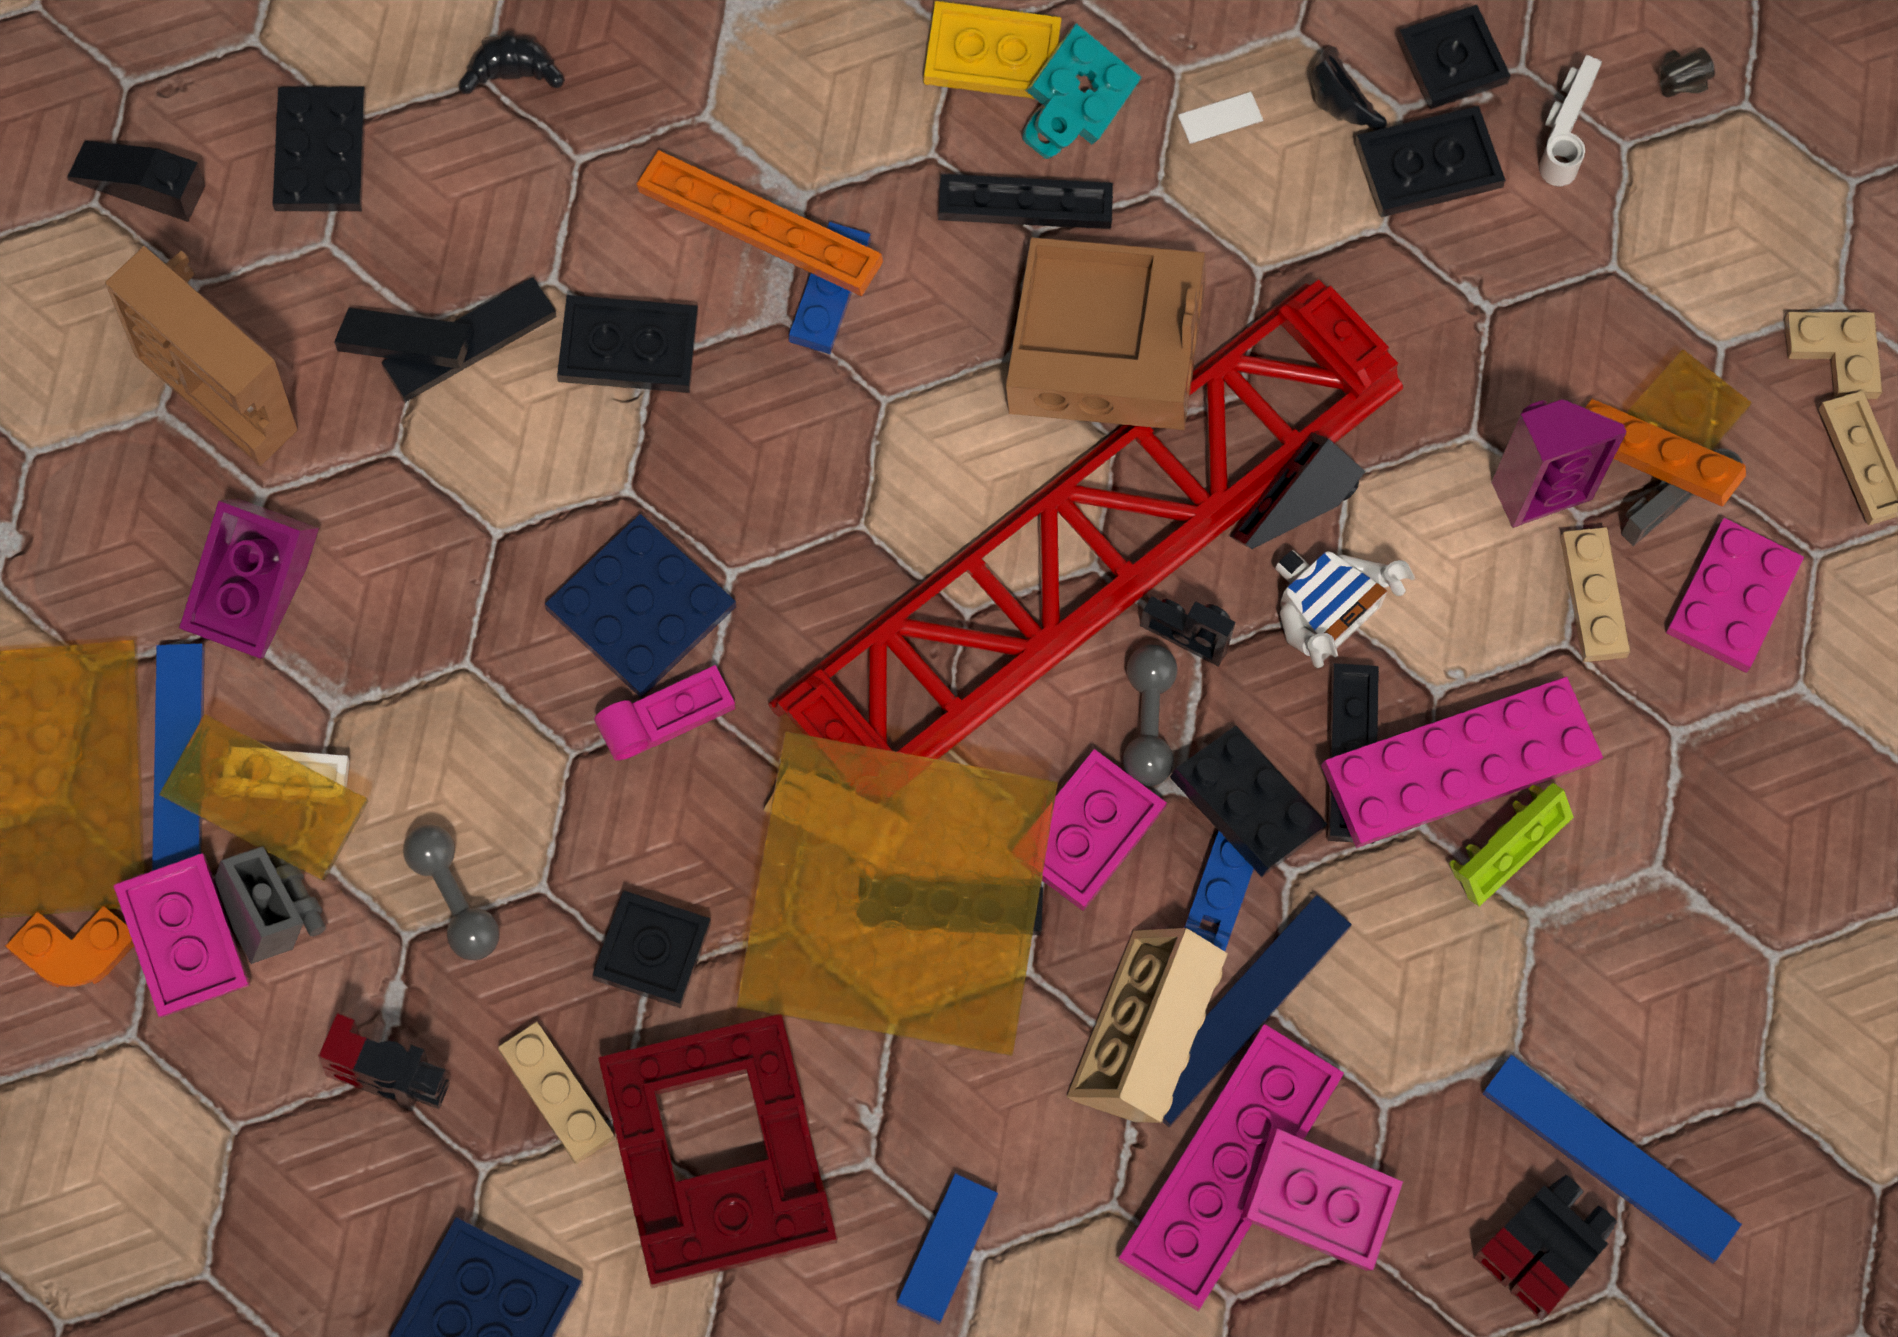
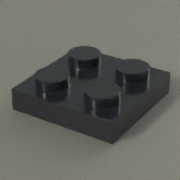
[1397,5,1511,109]
[592,890,711,1008]

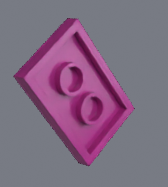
[1666,518,1804,673]
[1011,749,1167,911]
[113,853,250,1018]
[1241,1129,1403,1271]

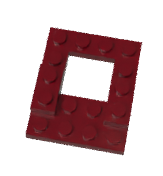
[598,1013,837,1289]

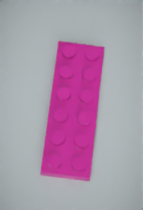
[1321,677,1603,848]
[1118,1024,1344,1312]

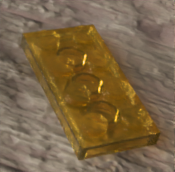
[159,714,369,882]

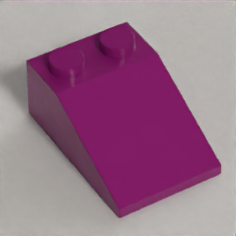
[179,498,319,659]

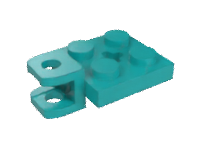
[1022,23,1142,159]

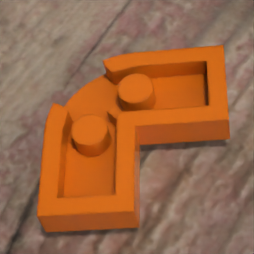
[5,906,134,988]

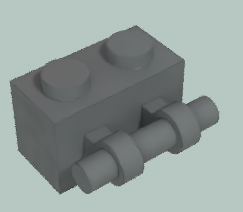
[214,847,326,964]

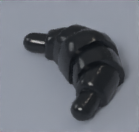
[458,30,564,94]
[1311,46,1387,130]

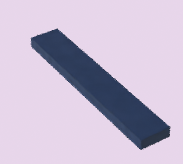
[1162,895,1352,1128]

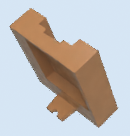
[1006,237,1206,430]
[105,246,298,466]

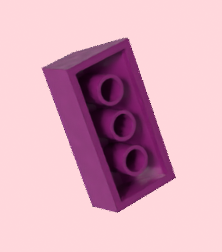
[1491,399,1627,528]

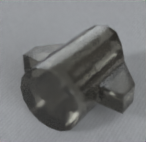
[1660,47,1715,98]

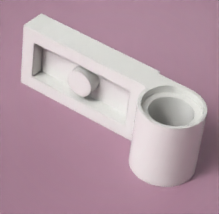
[1539,55,1602,186]

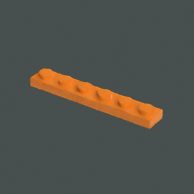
[636,150,884,297]

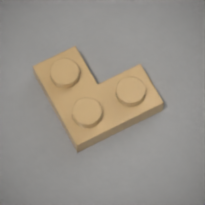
[1784,312,1882,399]

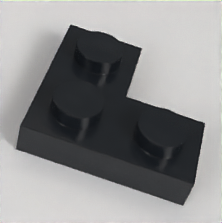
[1140,596,1236,667]

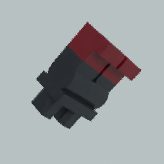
[318,1013,450,1111]
[1474,1175,1617,1321]

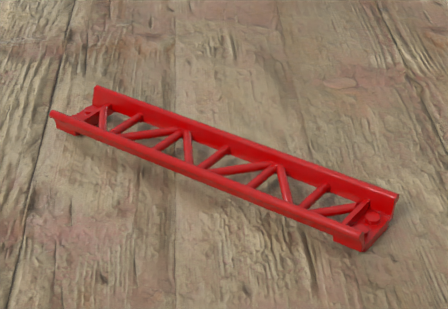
[768,279,1404,806]

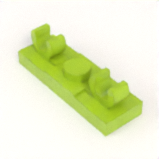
[1449,783,1574,907]

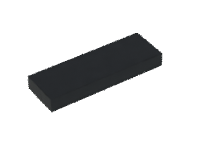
[334,308,474,369]

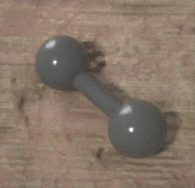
[1123,645,1178,787]
[403,824,500,961]

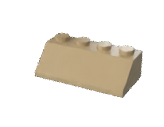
[1067,928,1228,1123]

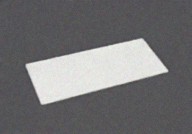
[1178,92,1263,144]

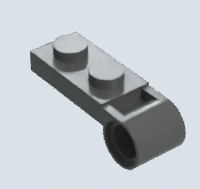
[1621,449,1743,546]

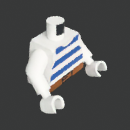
[1275,550,1415,668]

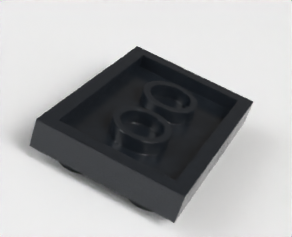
[273,87,366,211]
[1355,106,1506,218]
[557,295,698,393]
[1170,726,1328,877]

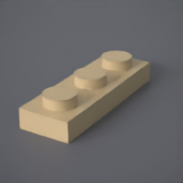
[1819,391,1898,526]
[1560,527,1630,662]
[498,1022,615,1165]

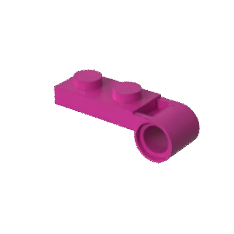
[594,665,736,761]

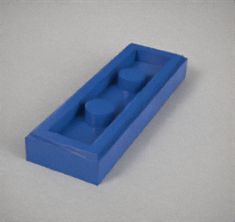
[897,1174,998,1324]

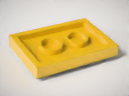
[924,1,1062,99]

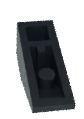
[67,140,206,222]
[1230,432,1366,549]

